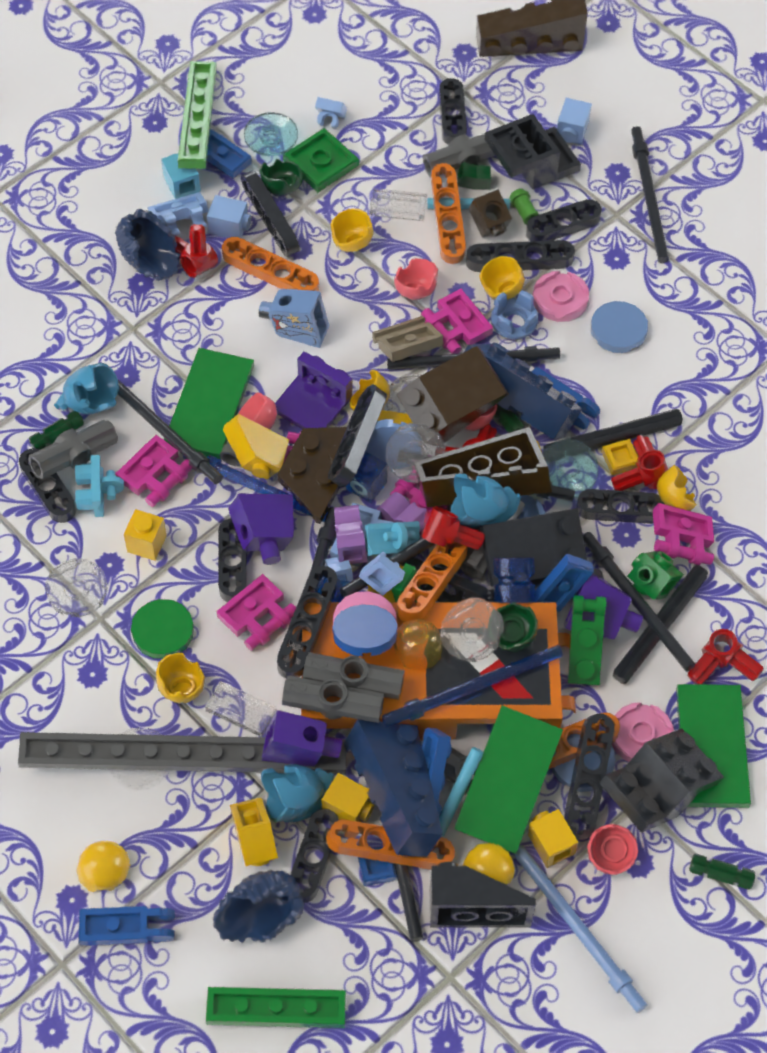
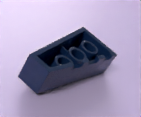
[463,342,583,440]
[343,720,443,857]

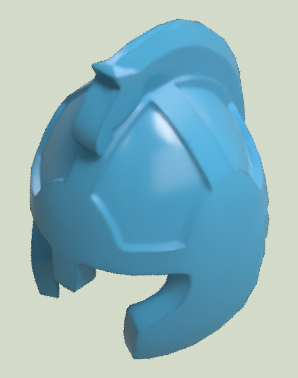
[54,363,119,415]
[451,474,521,529]
[261,764,334,823]

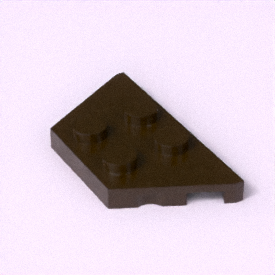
[277,427,347,524]

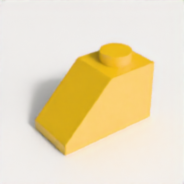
[223,414,289,480]
[230,797,278,866]

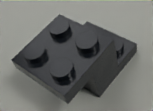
[485,114,581,190]
[599,728,724,833]

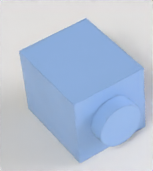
[557,98,592,145]
[207,195,251,238]

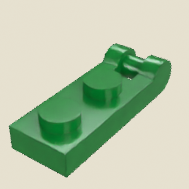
[567,595,606,685]

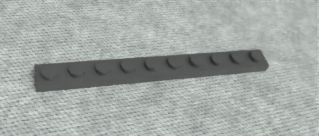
[18,732,346,774]

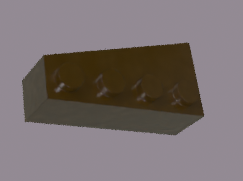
[476,0,588,57]
[414,427,552,507]

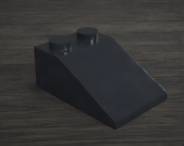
[480,508,587,587]
[429,862,536,928]

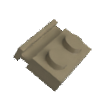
[372,316,443,362]

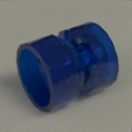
[493,558,535,603]

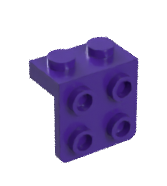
[275,351,352,429]

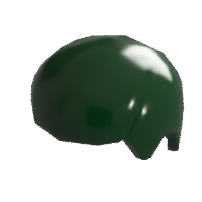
[259,159,303,196]
[489,602,538,652]

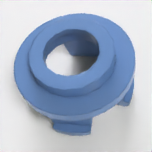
[491,290,538,339]

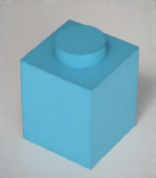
[161,153,201,199]

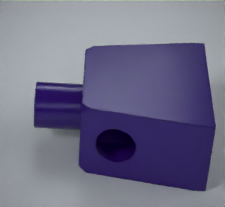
[228,493,294,565]
[563,573,643,640]
[262,710,342,767]

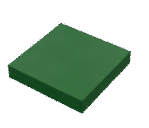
[283,128,359,193]

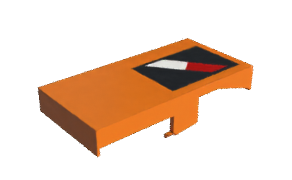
[301,602,576,741]

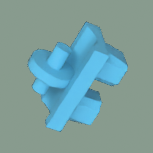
[75,455,124,517]
[364,521,420,556]

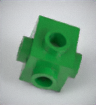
[627,551,684,601]

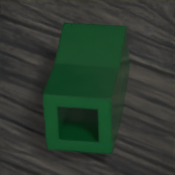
[457,162,491,190]

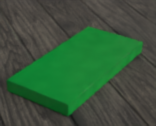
[164,348,254,460]
[676,684,751,808]
[454,705,563,854]

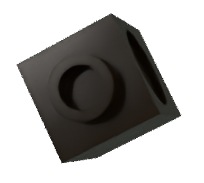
[468,189,513,238]

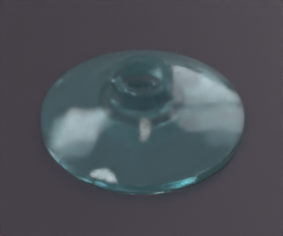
[244,112,298,156]
[543,439,598,499]

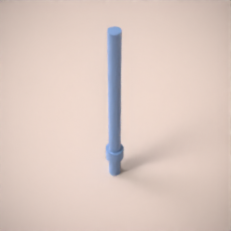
[512,845,648,1013]

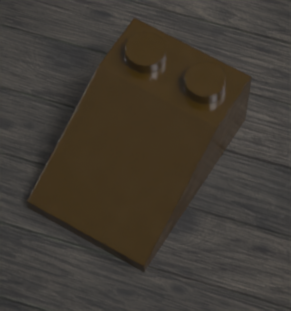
[396,346,508,446]

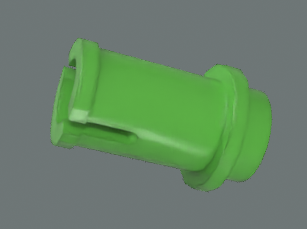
[510,188,539,225]

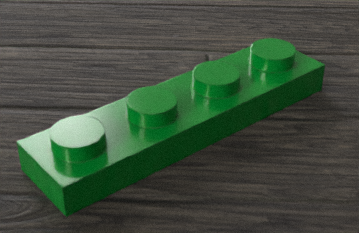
[206,987,346,1028]

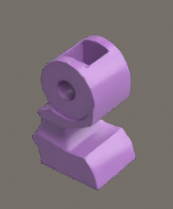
[377,492,427,539]
[334,504,368,564]

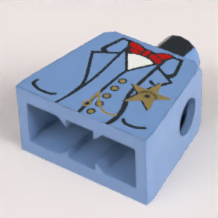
[259,289,330,348]

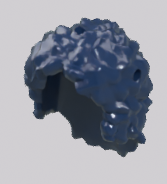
[115,209,181,281]
[213,870,304,944]

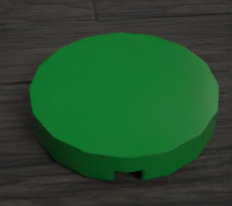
[131,599,194,659]

